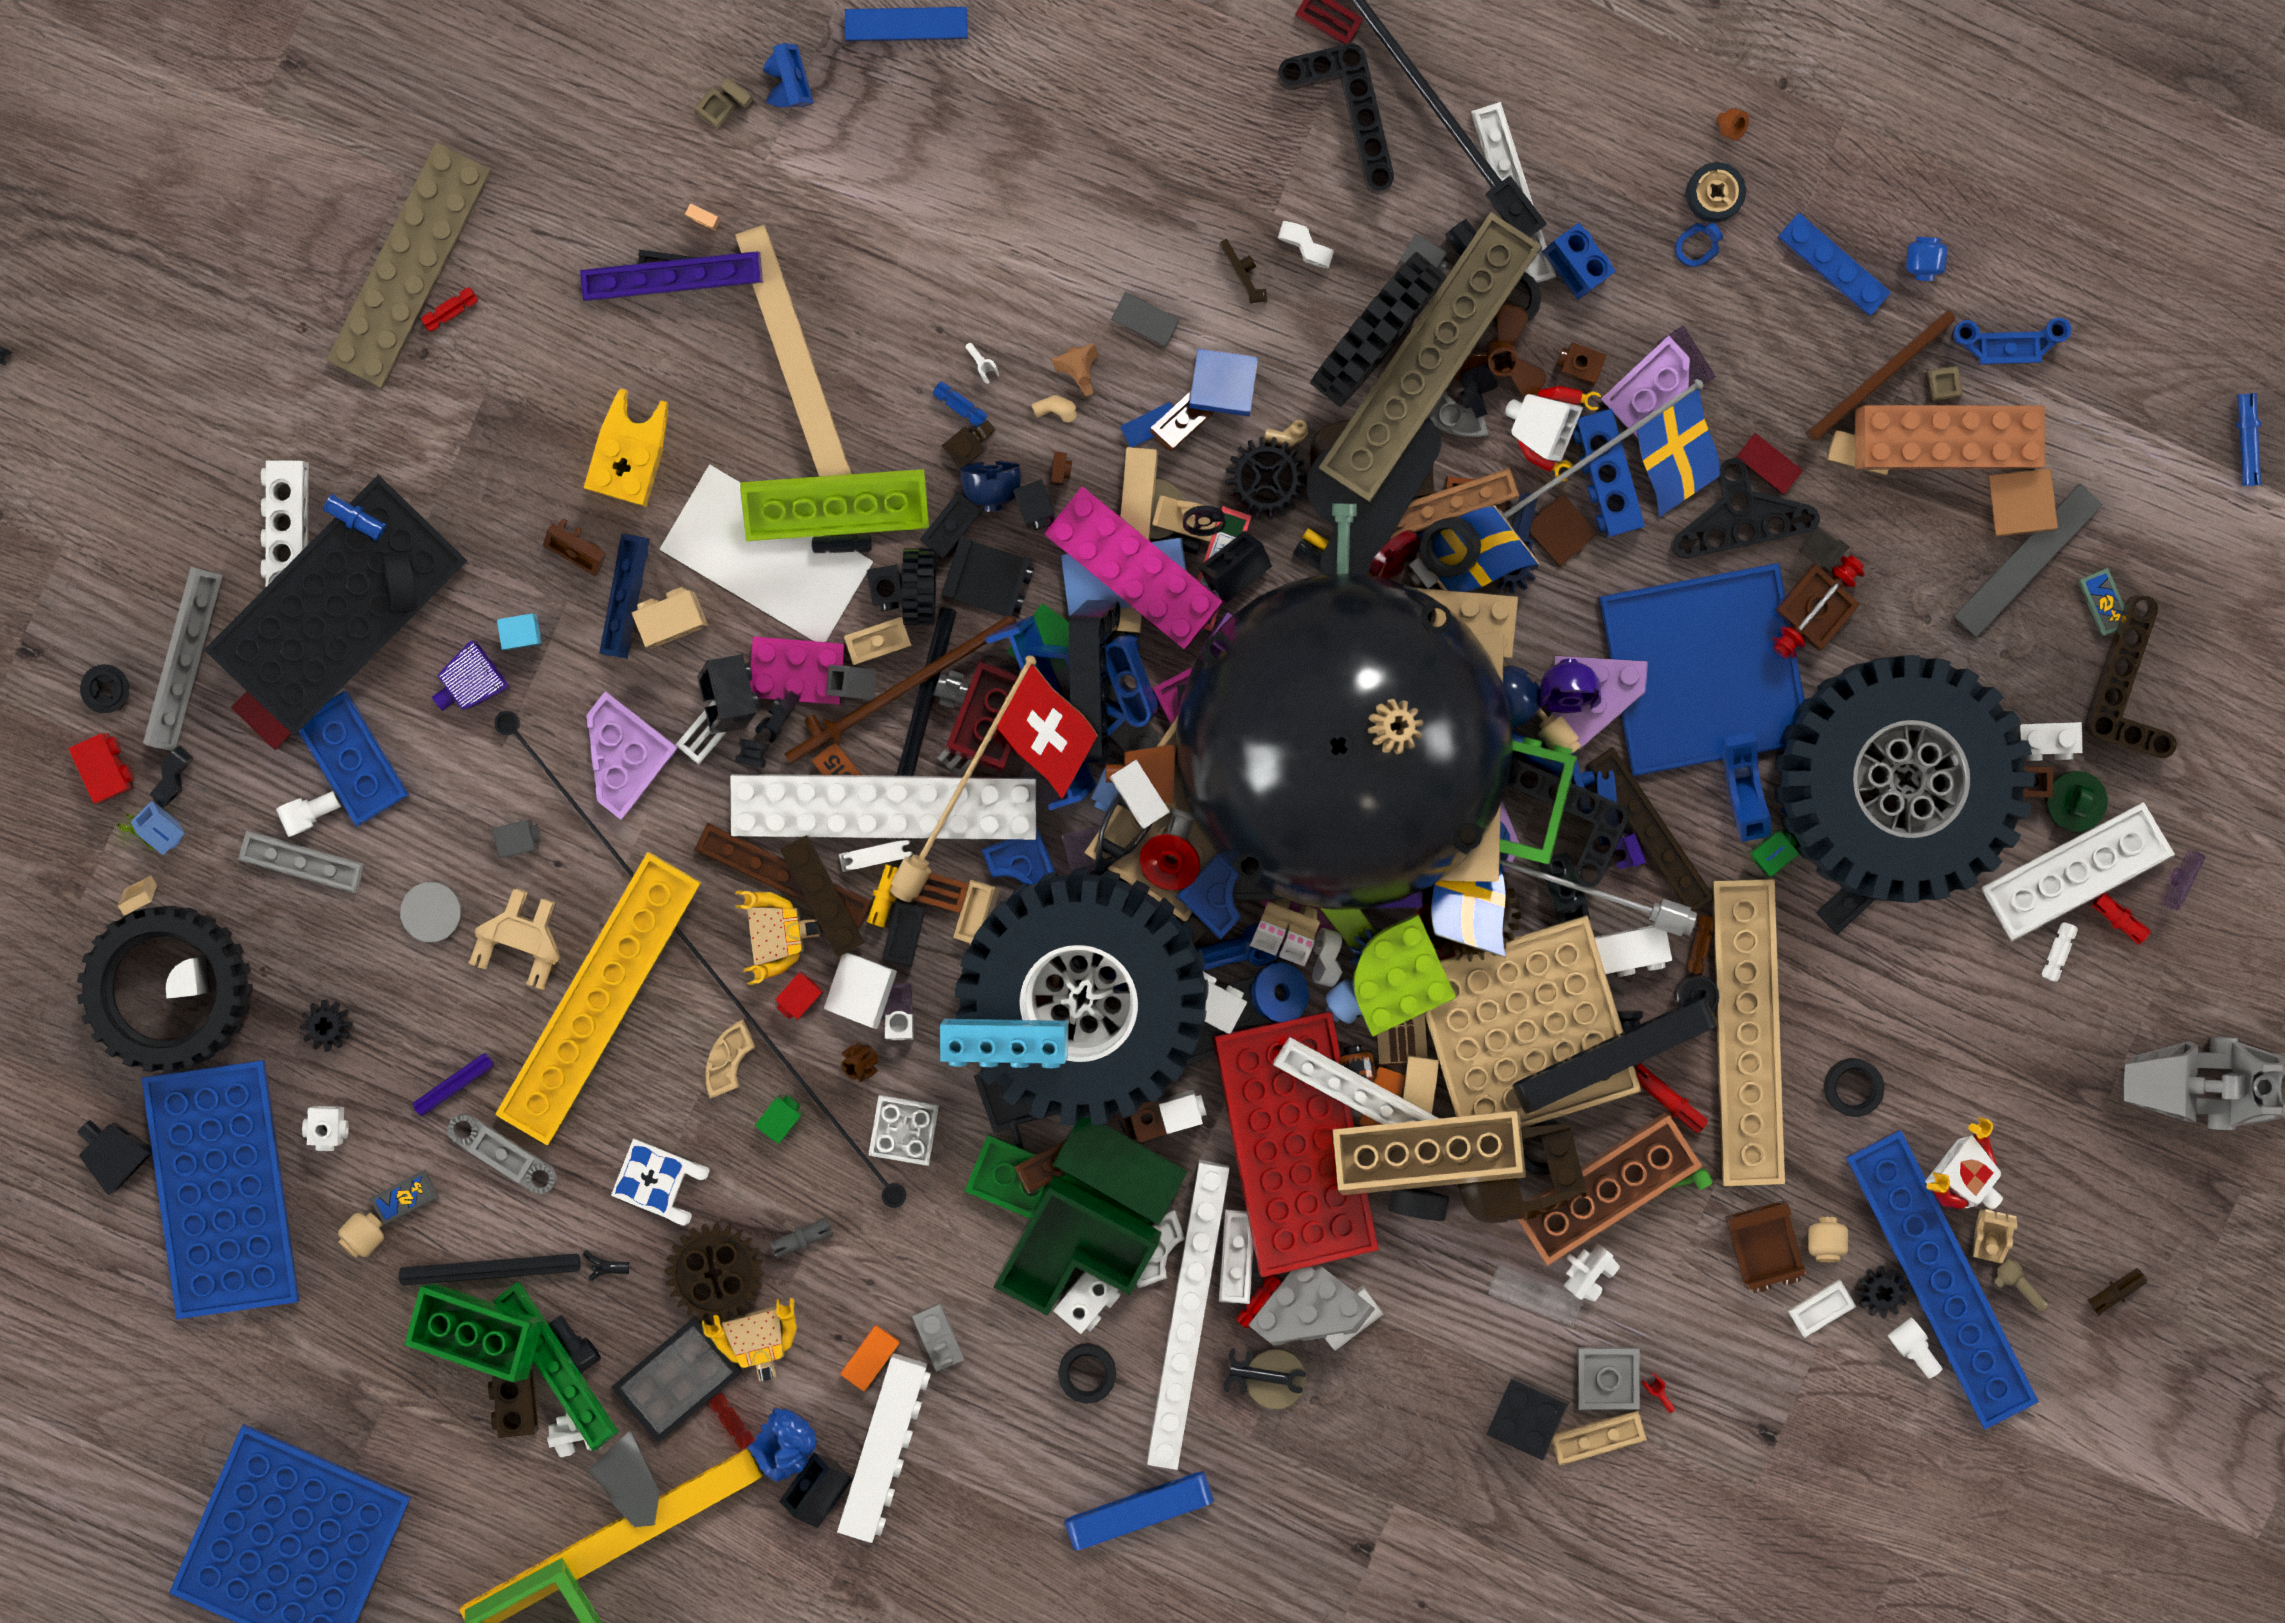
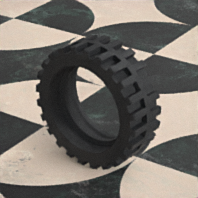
[77,906,253,1072]

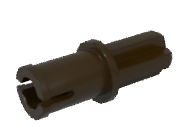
[2087,1268,2147,1316]

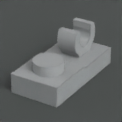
[912,1303,965,1372]

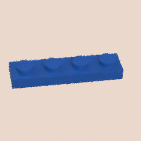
[1778,213,1891,317]

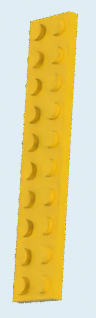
[495,852,701,1146]

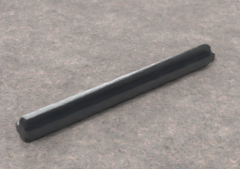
[896,607,956,776]
[399,1253,581,1286]

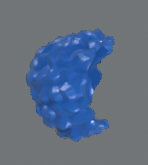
[748,1407,817,1482]

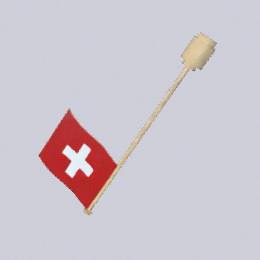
[890,656,1098,902]

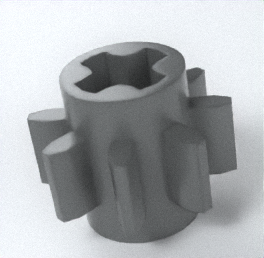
[934,670,970,708]

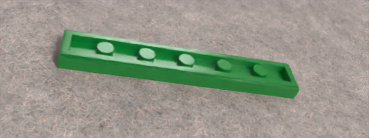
[493,1282,619,1451]

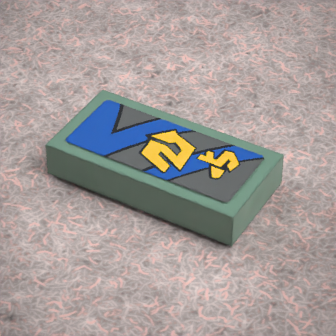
[2078,568,2124,636]

